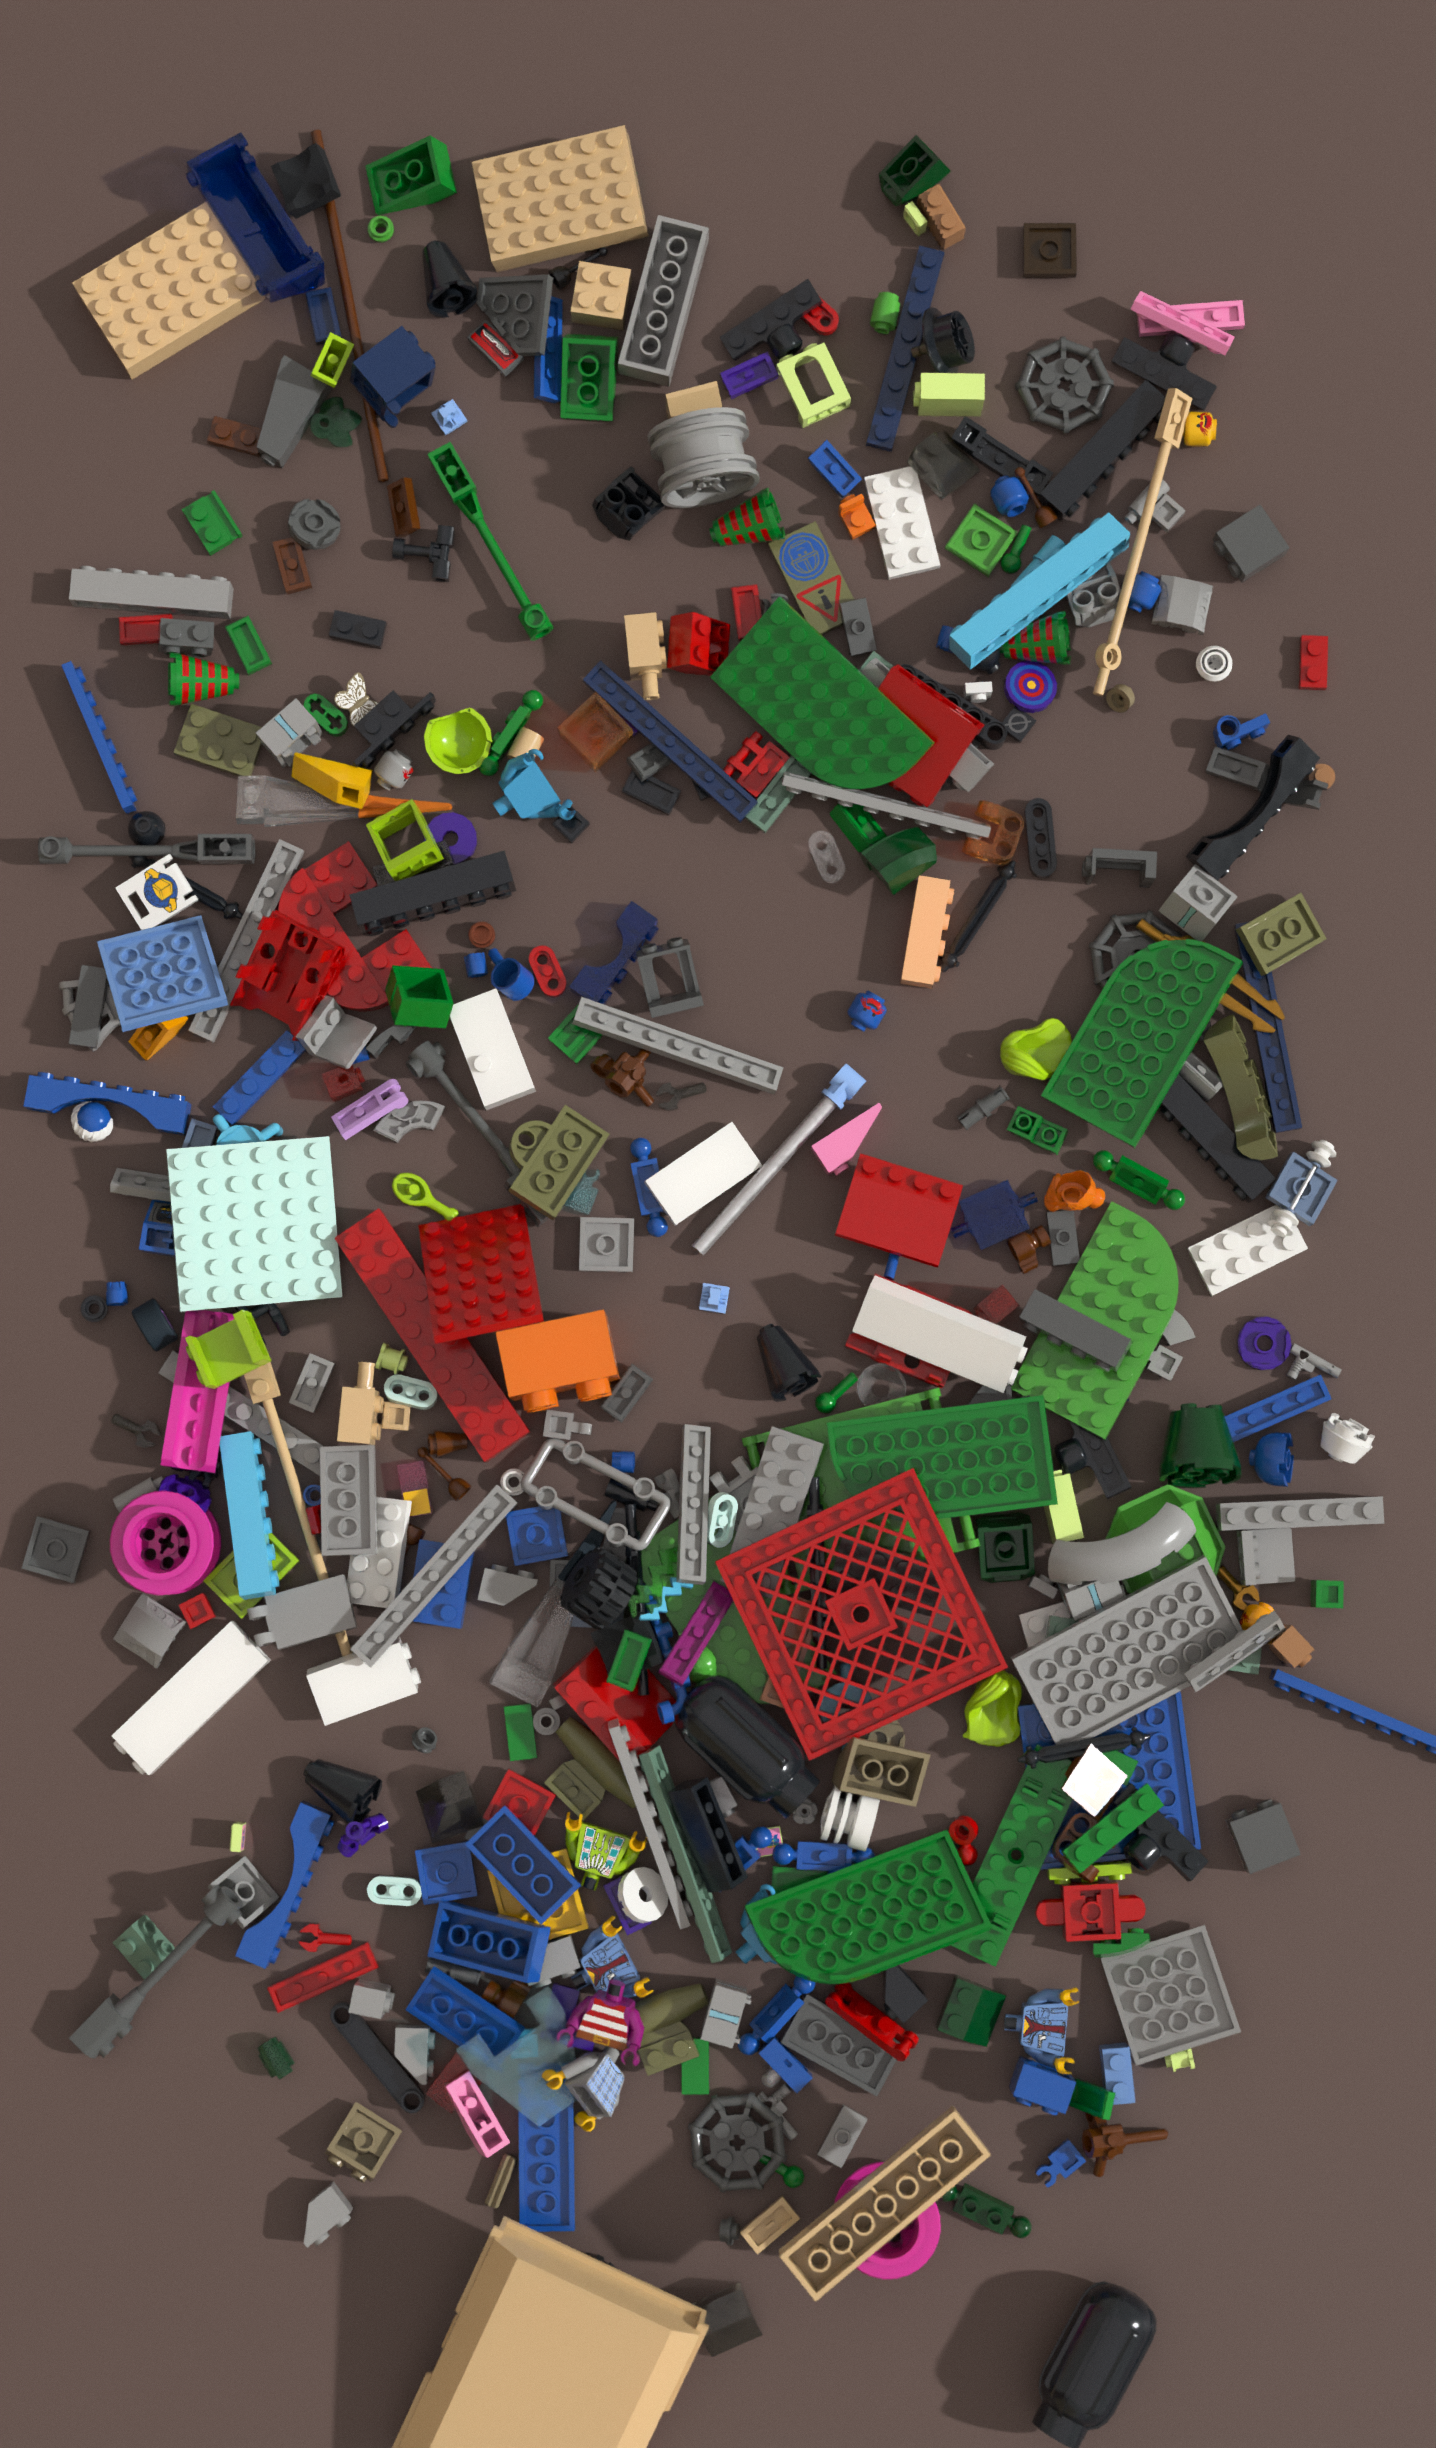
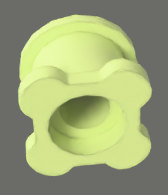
[375,1343,409,1375]
[1164,2049,1195,2072]

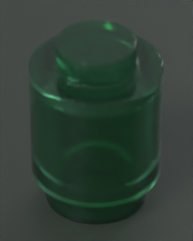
[257,2036,295,2080]

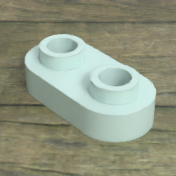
[384,1374,437,1410]
[707,1492,738,1548]
[367,1875,422,1906]

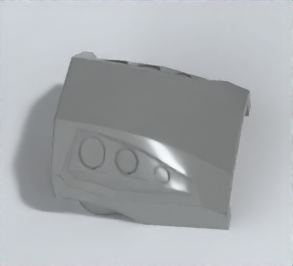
[1066,562,1121,628]
[1151,575,1213,635]
[113,1593,187,1668]

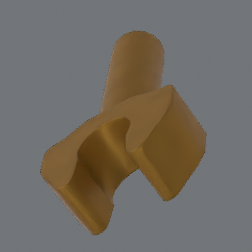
[1217,1565,1260,1610]

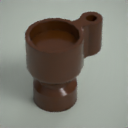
[1007,1225,1051,1274]
[481,1980,533,2019]

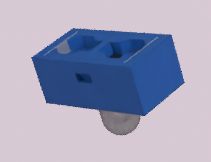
[758,2036,813,2093]

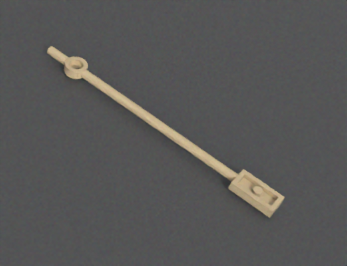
[1093,388,1192,696]
[244,1362,352,1657]

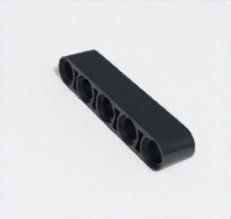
[900,664,1007,750]

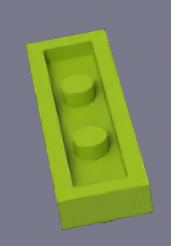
[1047,1860,1132,1884]

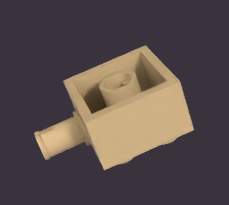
[624,612,667,701]
[337,1362,384,1445]

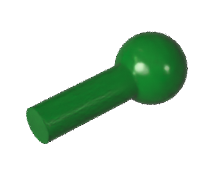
[1001,524,1032,574]
[815,1372,859,1414]
[759,2155,804,2188]

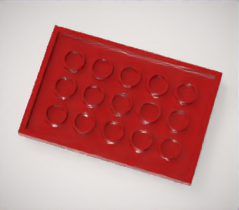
[418,1204,544,1344]

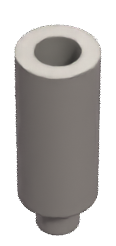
[1124,479,1170,525]
[113,1476,164,1512]

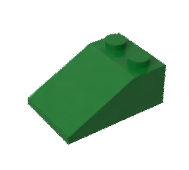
[365,136,457,215]
[560,334,619,421]

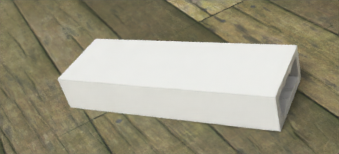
[852,1275,1028,1393]
[112,1621,271,1775]

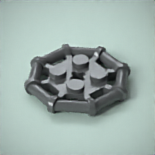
[1015,337,1114,434]
[1088,910,1182,988]
[688,2092,788,2193]

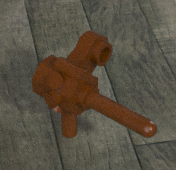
[590,1048,654,1107]
[1082,2112,1168,2177]

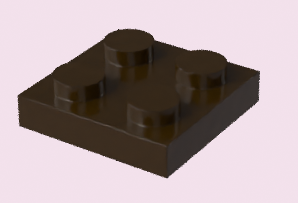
[1023,223,1077,278]

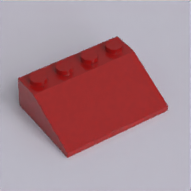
[835,1153,963,1268]
[552,1646,676,1762]

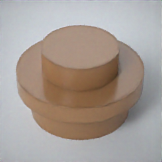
[1308,764,1335,789]

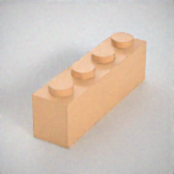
[900,875,954,989]

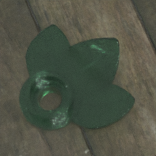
[310,397,362,447]

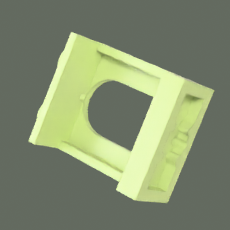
[776,343,851,428]

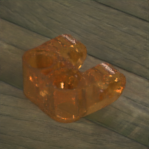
[962,801,1024,865]

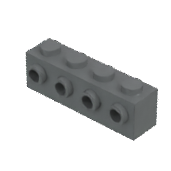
[1019,1289,1132,1372]

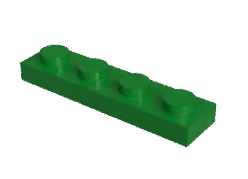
[1061,1783,1164,1874]

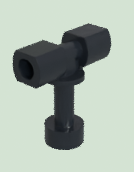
[392,525,455,582]

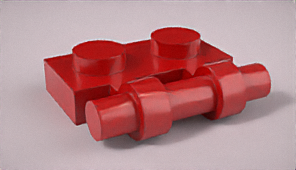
[723,731,790,800]

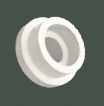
[500,1468,525,1496]

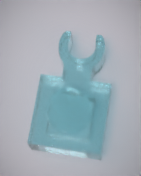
[564,1168,600,1215]

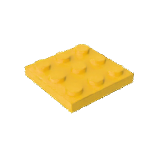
[488,1848,589,1940]

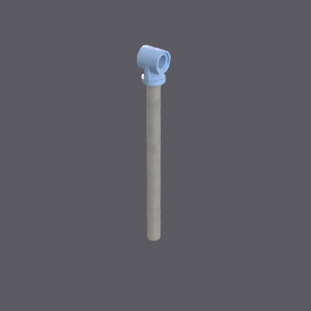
[692,1063,866,1256]

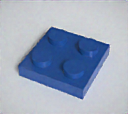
[506,1506,568,1566]
[415,1841,478,1905]

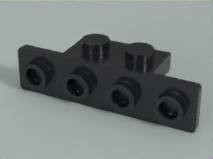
[353,690,436,769]

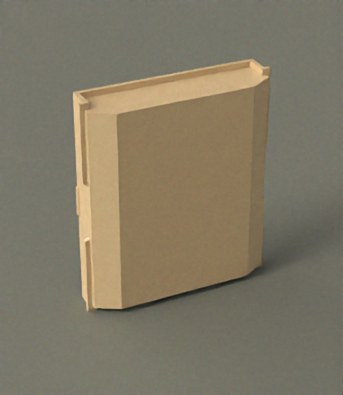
[392,2216,709,2448]

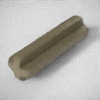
[485,2153,517,2209]

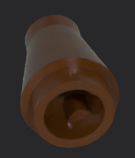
[427,1431,467,1457]

